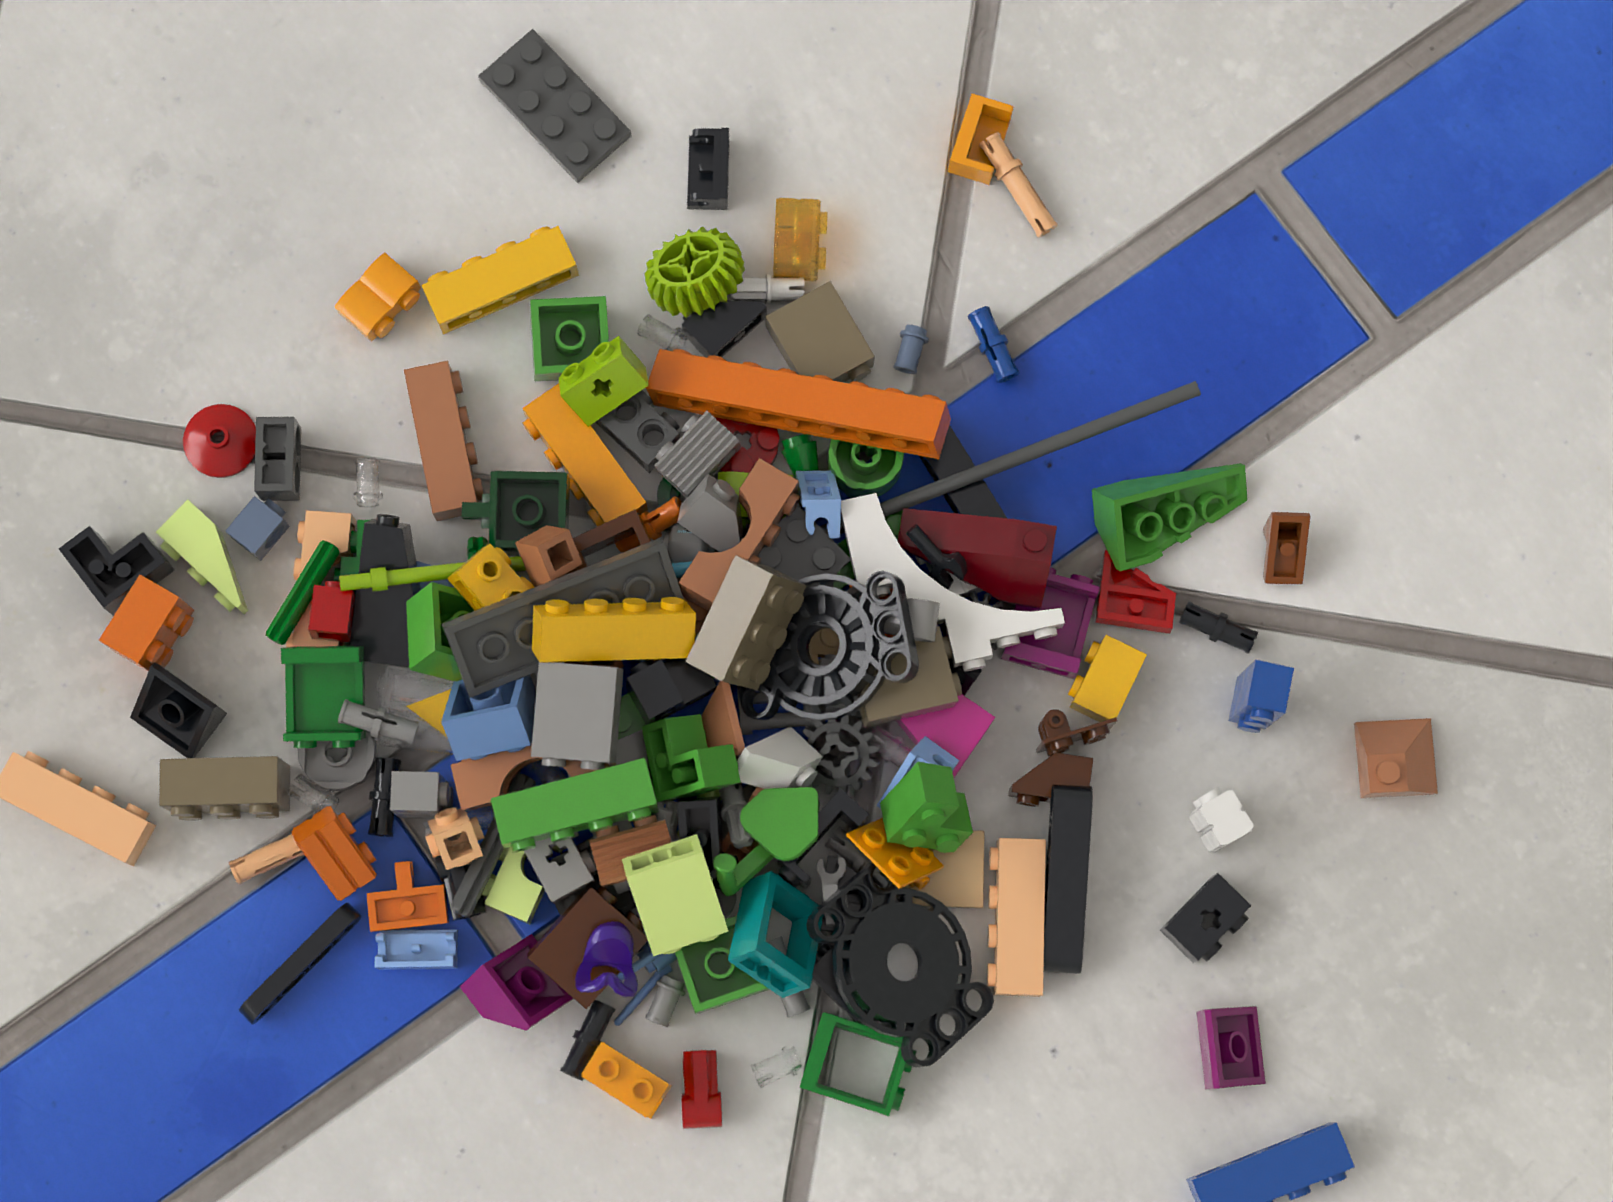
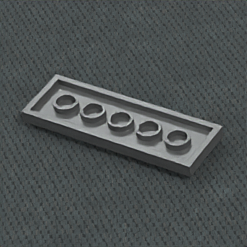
[442,538,684,698]

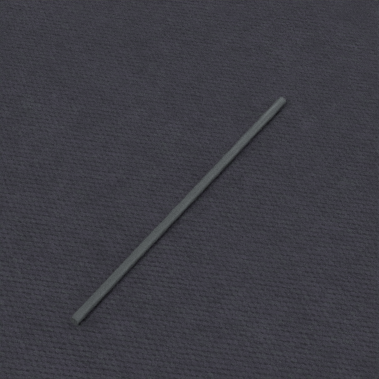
[678,381,1201,584]

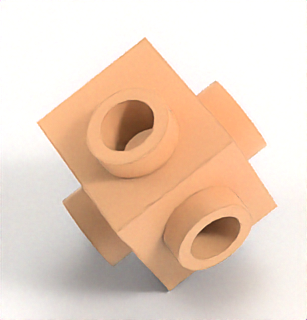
[425,808,484,870]

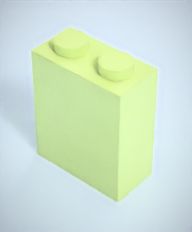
[622,834,729,957]

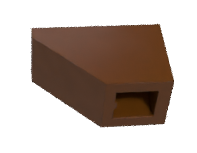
[1008,752,1094,807]

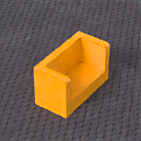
[948,93,1014,185]

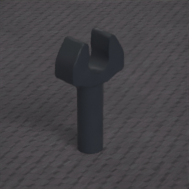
[906,524,968,589]

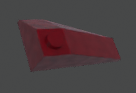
[898,508,1057,609]

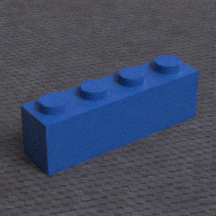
[1186,1122,1355,1202]

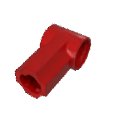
[682,1050,722,1129]

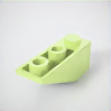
[156,499,248,614]

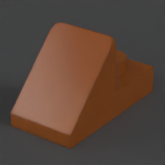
[1263,512,1310,584]

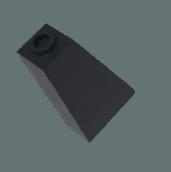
[350,514,421,668]

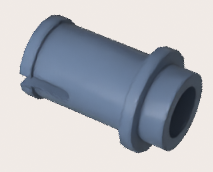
[893,324,929,374]

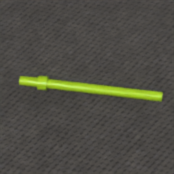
[339,556,527,592]

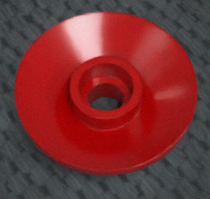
[183,404,256,478]

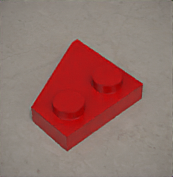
[1095,550,1176,634]

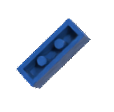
[1229,660,1294,733]

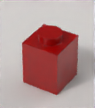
[308,581,355,643]

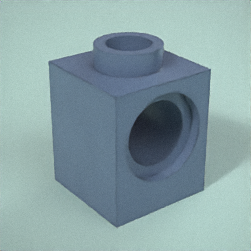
[225,496,290,561]

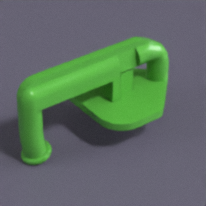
[713,787,820,896]

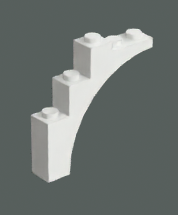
[841,493,1065,671]

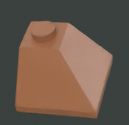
[701,681,745,760]
[1354,718,1438,798]

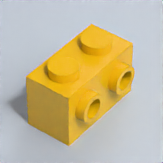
[447,543,534,611]

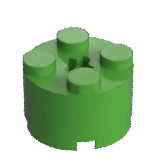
[827,439,904,498]

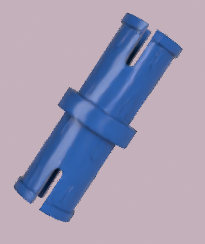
[967,306,1020,383]

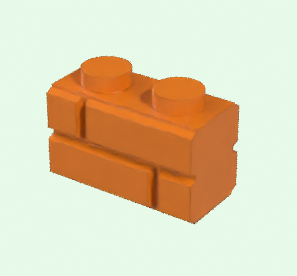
[291,806,377,901]

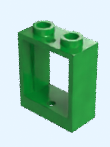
[799,1012,917,1116]

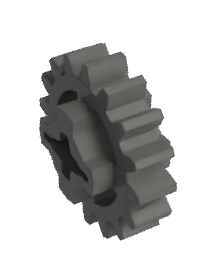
[803,711,880,795]

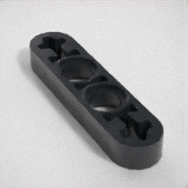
[239,902,362,1025]

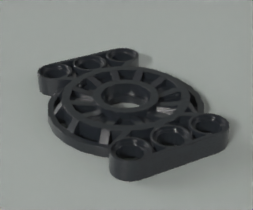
[737,571,919,721]
[806,862,994,1068]

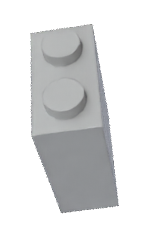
[531,662,624,770]

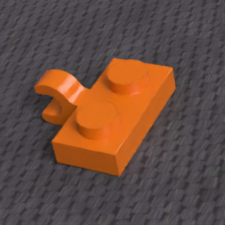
[366,861,449,932]

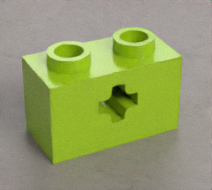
[558,336,649,427]

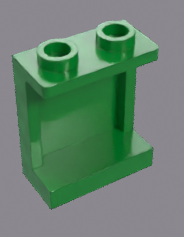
[281,646,366,748]

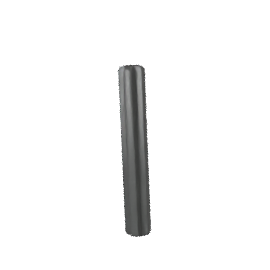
[450,773,536,917]

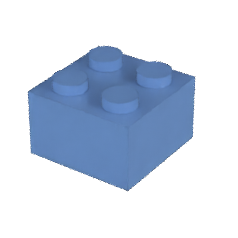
[441,674,536,761]

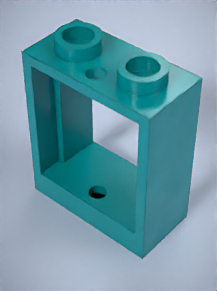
[728,871,824,998]

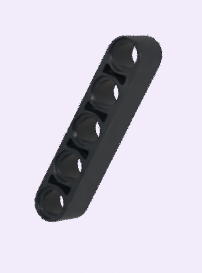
[918,425,1007,518]
[1044,784,1093,974]

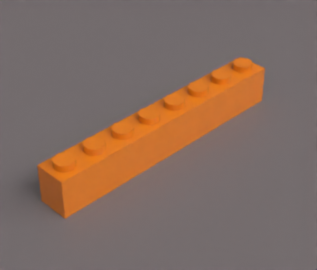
[646,349,951,459]

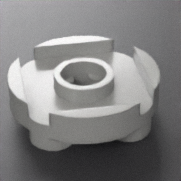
[298,731,377,791]

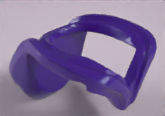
[575,921,638,997]

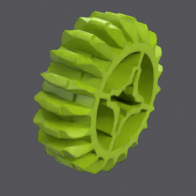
[644,226,745,318]

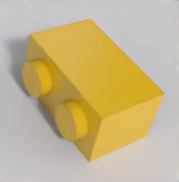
[1067,635,1147,722]

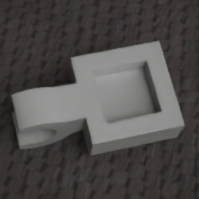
[816,857,848,927]

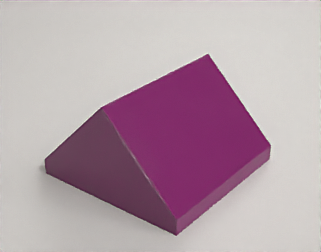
[1196,1006,1266,1089]

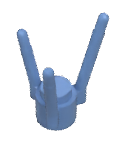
[614,941,677,1026]

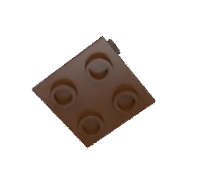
[1036,709,1117,757]

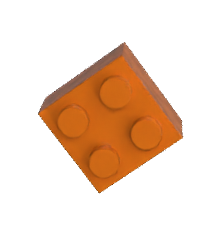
[99,575,194,672]

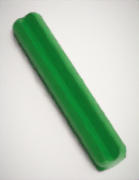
[266,540,339,645]

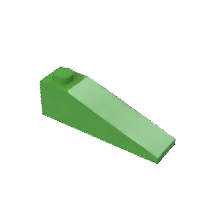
[1092,463,1247,571]

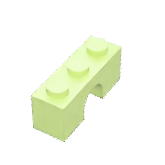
[482,845,563,924]

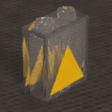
[375,666,454,755]

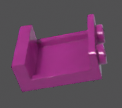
[1001,567,1100,679]

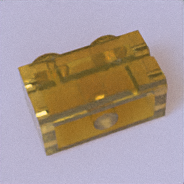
[773,198,828,281]

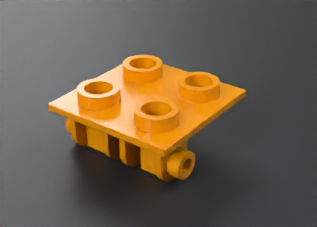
[846,817,944,890]

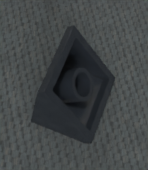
[130,662,227,758]

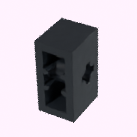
[1160,873,1252,963]

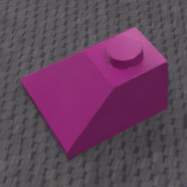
[460,934,574,1031]

